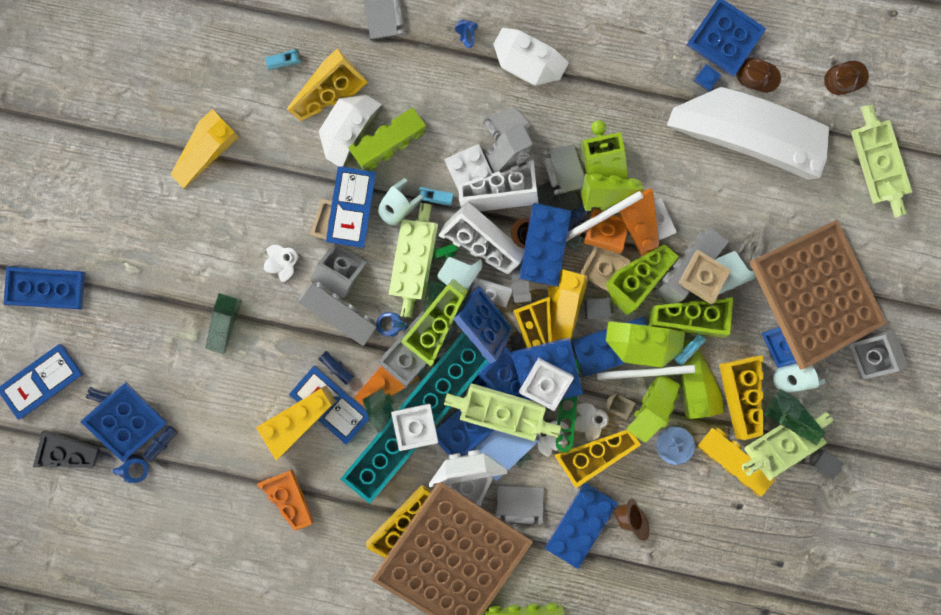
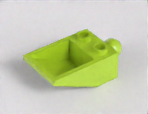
[580,120,628,180]

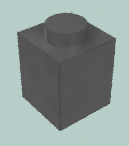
[584,298,614,319]
[808,449,844,480]

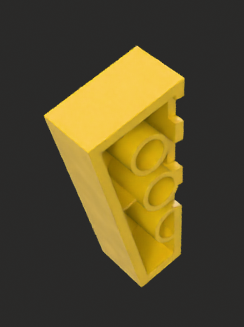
[719,355,763,440]
[256,385,336,461]
[697,428,776,497]
[554,430,641,488]
[366,485,432,558]

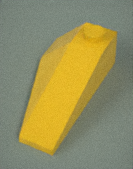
[287,48,368,122]
[170,109,239,189]
[548,269,589,342]

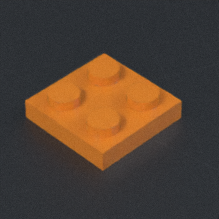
[584,208,628,254]

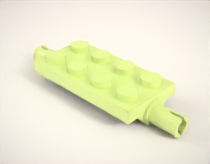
[851,104,912,217]
[389,203,438,318]
[444,383,561,441]
[742,412,833,481]

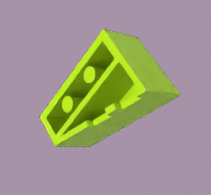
[580,173,644,211]
[626,375,680,443]

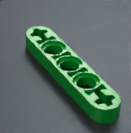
[555,360,580,453]

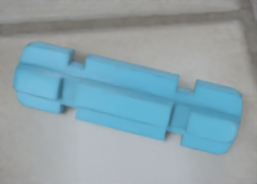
[674,334,706,366]

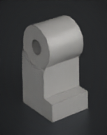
[511,267,532,304]

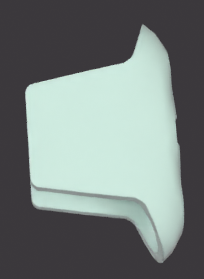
[378,178,423,226]
[715,251,756,295]
[437,257,482,290]
[773,363,825,393]

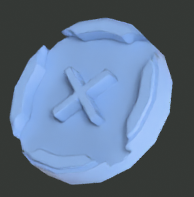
[656,426,695,465]

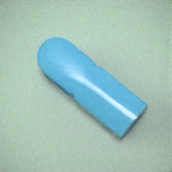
[265,49,302,70]
[419,187,453,206]

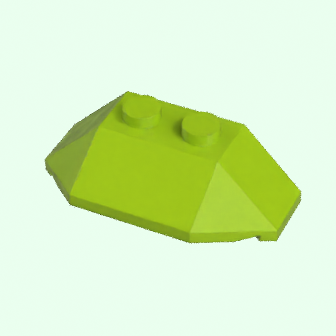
[605,322,685,368]

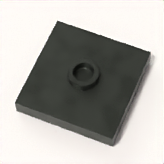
[537,181,581,212]

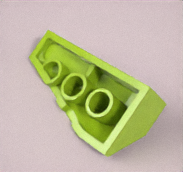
[606,244,679,315]
[679,340,724,419]

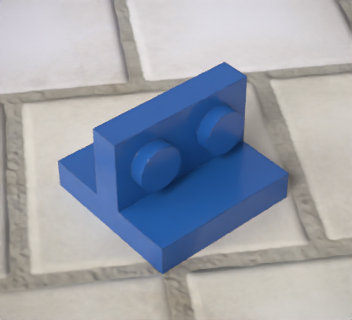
[762,326,797,368]

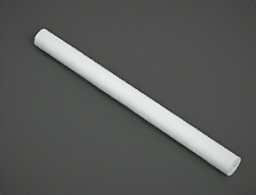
[566,191,643,242]
[597,365,695,380]

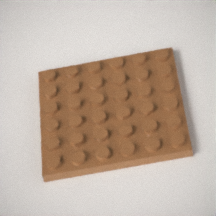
[749,219,886,370]
[371,482,533,615]

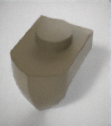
[607,394,636,421]

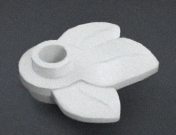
[264,244,298,282]
[571,403,609,441]
[536,420,569,457]

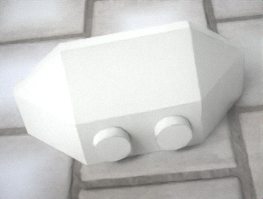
[493,28,569,86]
[319,95,382,167]
[429,450,507,487]

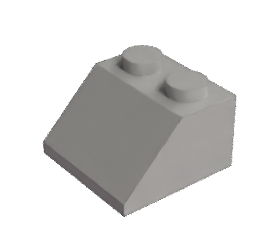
[311,244,367,298]
[850,329,908,380]

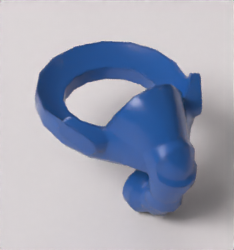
[455,19,478,48]
[376,312,408,337]
[112,458,149,483]

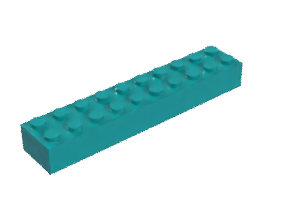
[340,331,489,504]

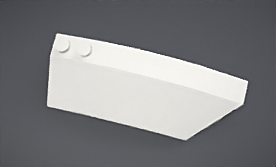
[667,87,829,180]

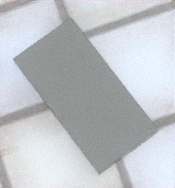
[377,305,457,388]

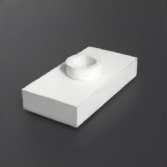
[654,198,677,241]
[471,278,512,308]

